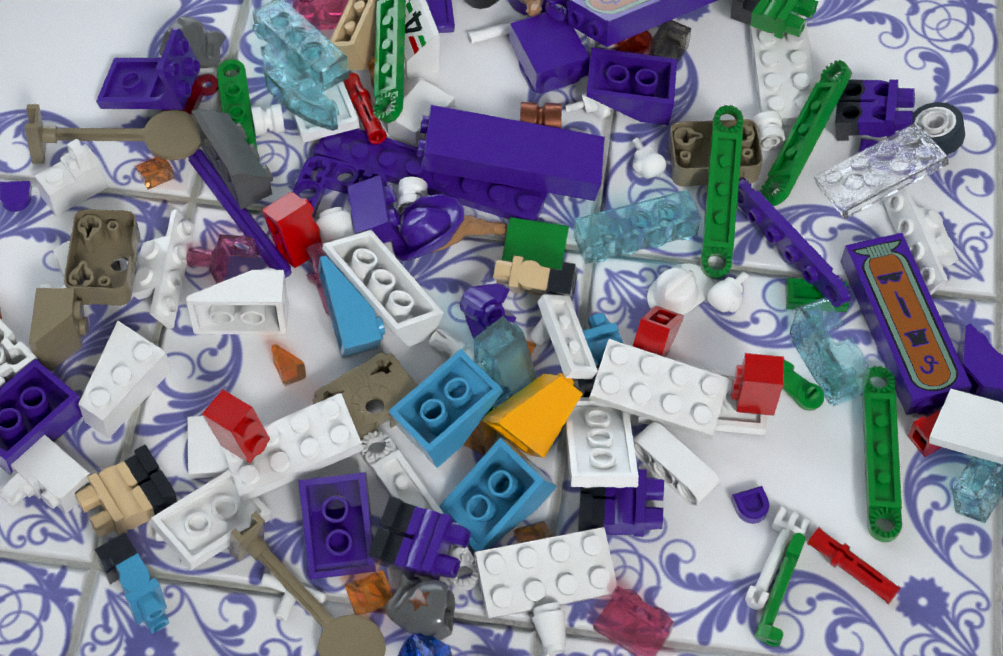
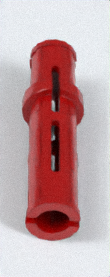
[342,73,387,144]
[807,527,901,605]

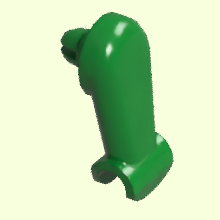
[782,360,824,411]

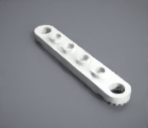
[361,431,479,591]

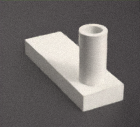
[530,294,598,379]

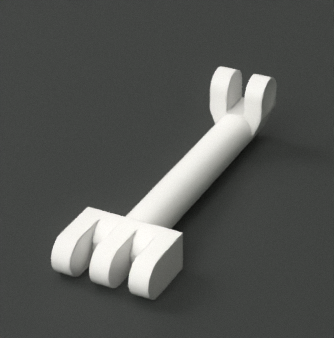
[745,507,811,610]

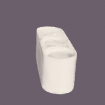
[633,422,720,506]

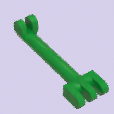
[754,533,805,647]

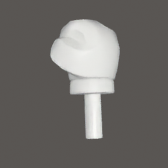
[565,93,612,118]
[632,138,666,179]
[707,272,748,313]

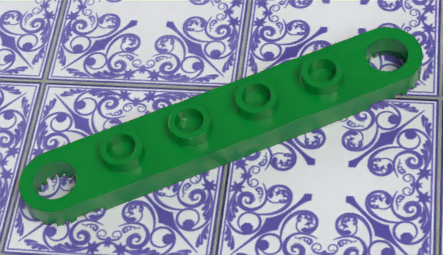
[373,0,406,123]
[217,59,259,205]
[760,60,852,206]
[701,105,744,279]
[862,366,903,542]

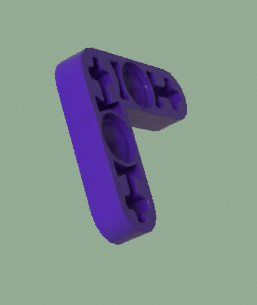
[292,156,387,219]

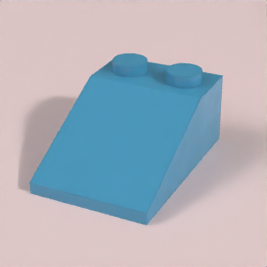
[318,256,385,358]
[388,349,503,468]
[439,437,557,552]

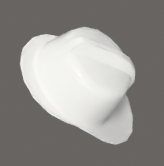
[647,263,713,316]

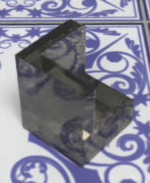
[649,20,692,64]

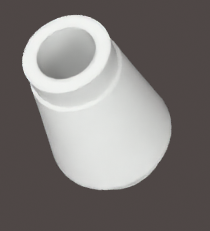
[532,603,567,656]

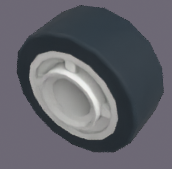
[908,102,966,158]

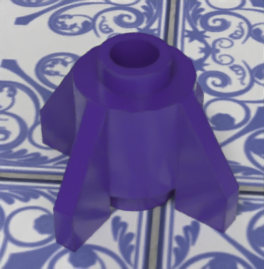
[460,283,517,344]

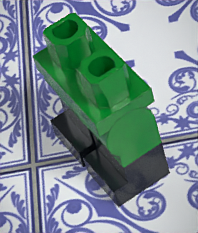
[730,0,818,39]

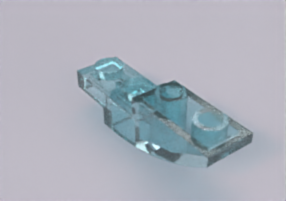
[261,43,339,131]

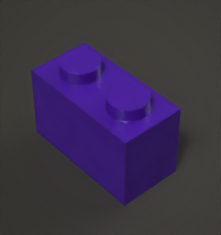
[347,175,401,244]

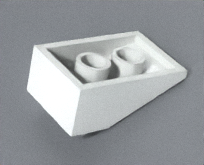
[186,268,289,335]

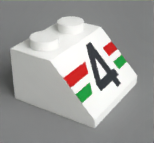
[404,0,440,80]

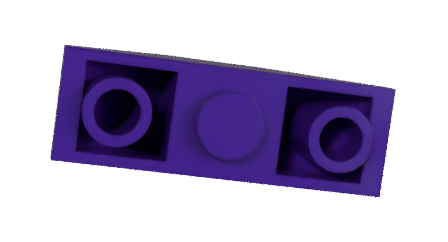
[958,323,1003,403]

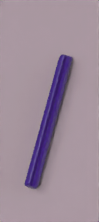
[188,149,292,278]

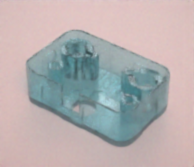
[790,297,870,407]

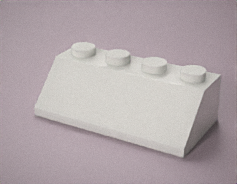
[322,230,444,346]

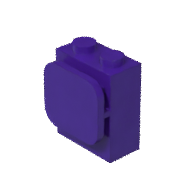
[509,7,590,93]

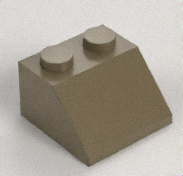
[29,288,89,371]

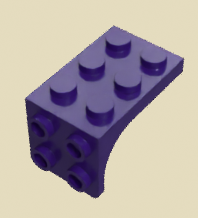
[96,28,200,110]

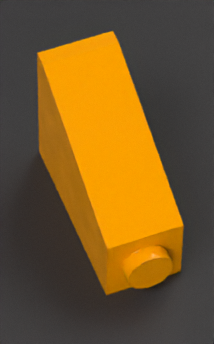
[483,373,583,458]

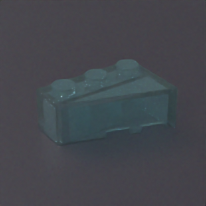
[474,316,537,407]

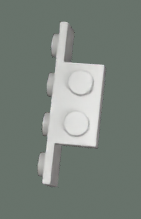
[883,182,958,295]
[132,210,195,329]

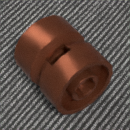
[520,102,562,129]

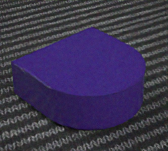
[0,181,32,212]
[731,486,770,524]

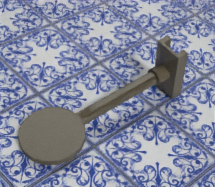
[25,104,201,164]
[230,511,386,656]

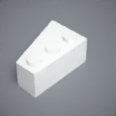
[78,321,171,438]

